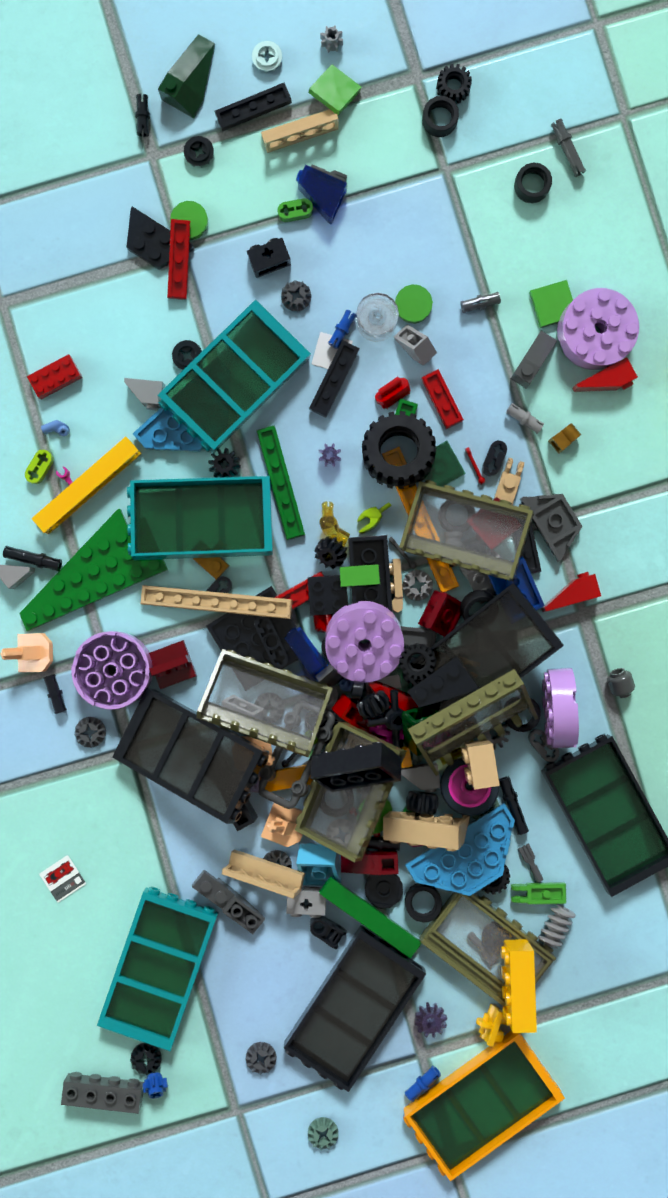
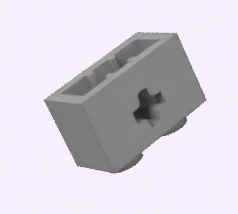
[286,886,326,918]

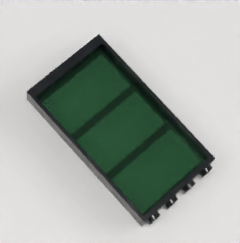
[541,734,668,897]

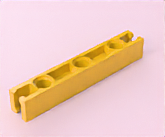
[31,437,142,535]

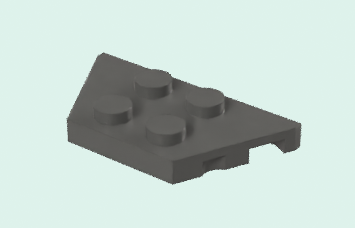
[520,494,583,562]

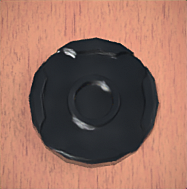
[365,874,403,909]

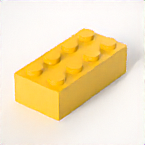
[501,939,537,1033]

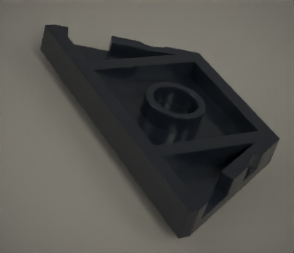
[126,206,194,270]

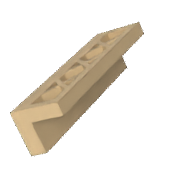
[261,109,339,153]
[222,849,305,899]

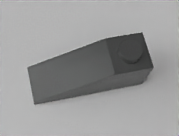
[510,331,557,388]

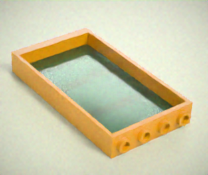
[403,1031,565,1181]

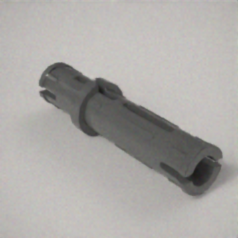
[551,119,586,177]

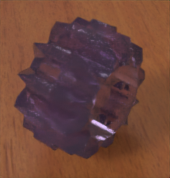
[414,1002,447,1038]

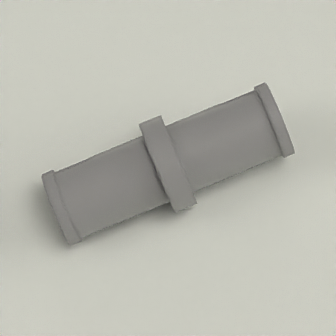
[506,403,544,434]

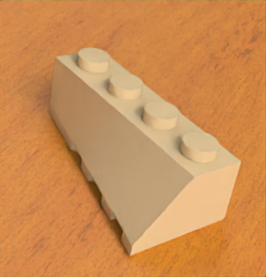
[383,811,470,851]

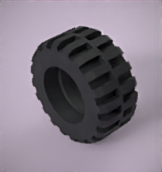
[362,411,436,489]

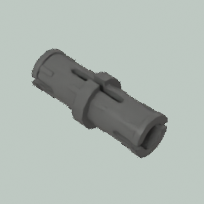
[460,292,501,313]

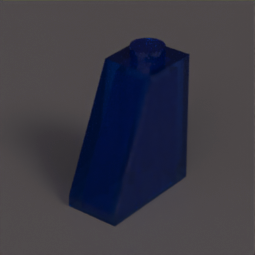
[296,164,347,225]
[284,627,329,682]

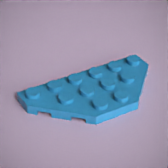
[133,357,231,452]
[405,803,515,896]

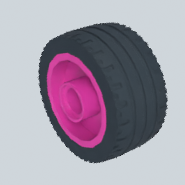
[440,757,499,816]

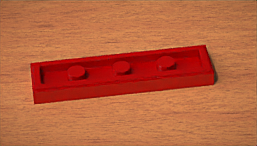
[167,219,190,300]

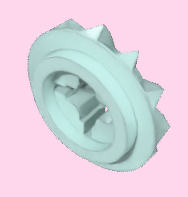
[252,41,282,73]

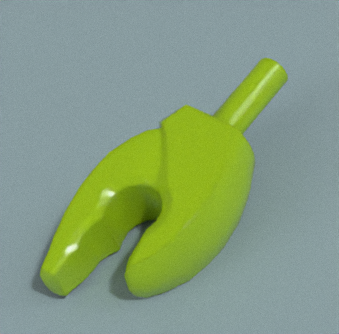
[357,502,392,534]

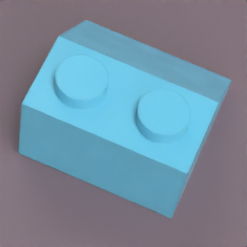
[296,843,341,886]

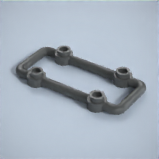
[257,700,335,809]

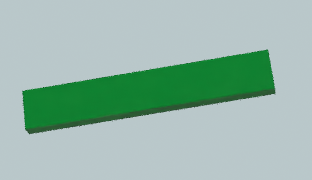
[256,425,305,540]
[319,876,422,958]

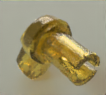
[319,501,350,546]

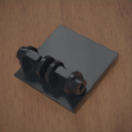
[308,575,348,616]

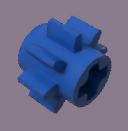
[143,1073,168,1099]

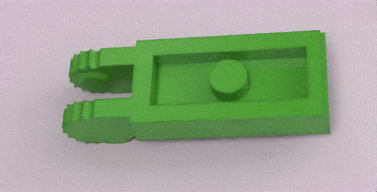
[511,882,566,904]

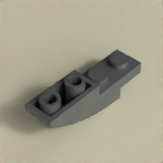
[192,870,265,934]

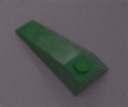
[158,34,215,118]

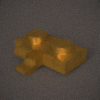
[191,540,230,579]

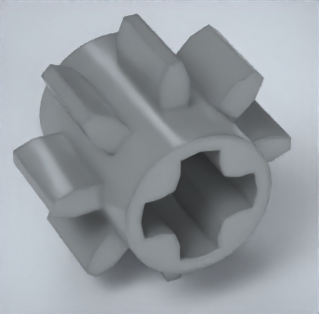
[320,25,343,53]

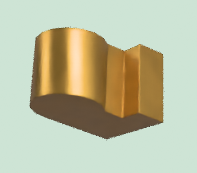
[548,423,581,454]

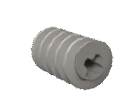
[538,904,576,949]

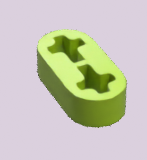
[25,449,54,484]

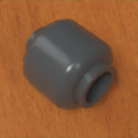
[607,668,635,698]

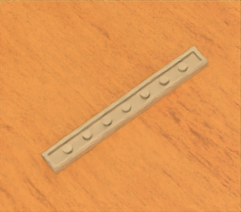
[140,585,293,619]

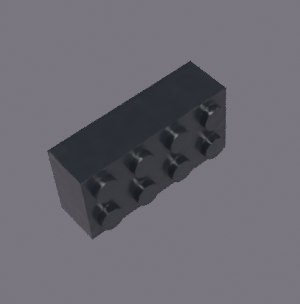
[348,535,393,613]
[310,742,402,792]

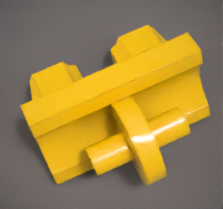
[476,1003,506,1047]

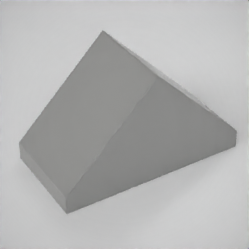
[0,565,35,589]

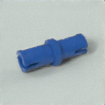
[328,310,357,349]
[405,1065,441,1102]

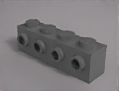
[61,1072,144,1114]

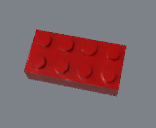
[27,354,83,400]

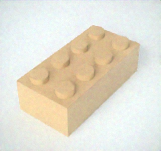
[461,739,500,790]

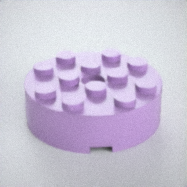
[557,288,639,370]
[325,601,404,683]
[71,631,153,709]
[542,668,579,748]

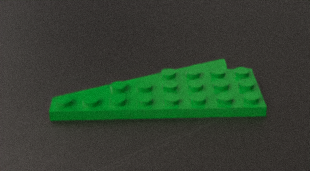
[19,509,168,631]

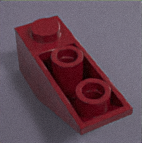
[341,850,399,875]

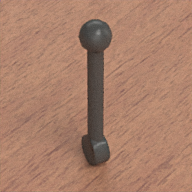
[389,537,417,569]

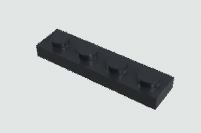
[214,82,292,132]
[309,340,360,418]

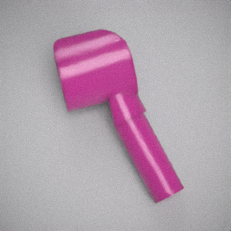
[56,467,73,485]

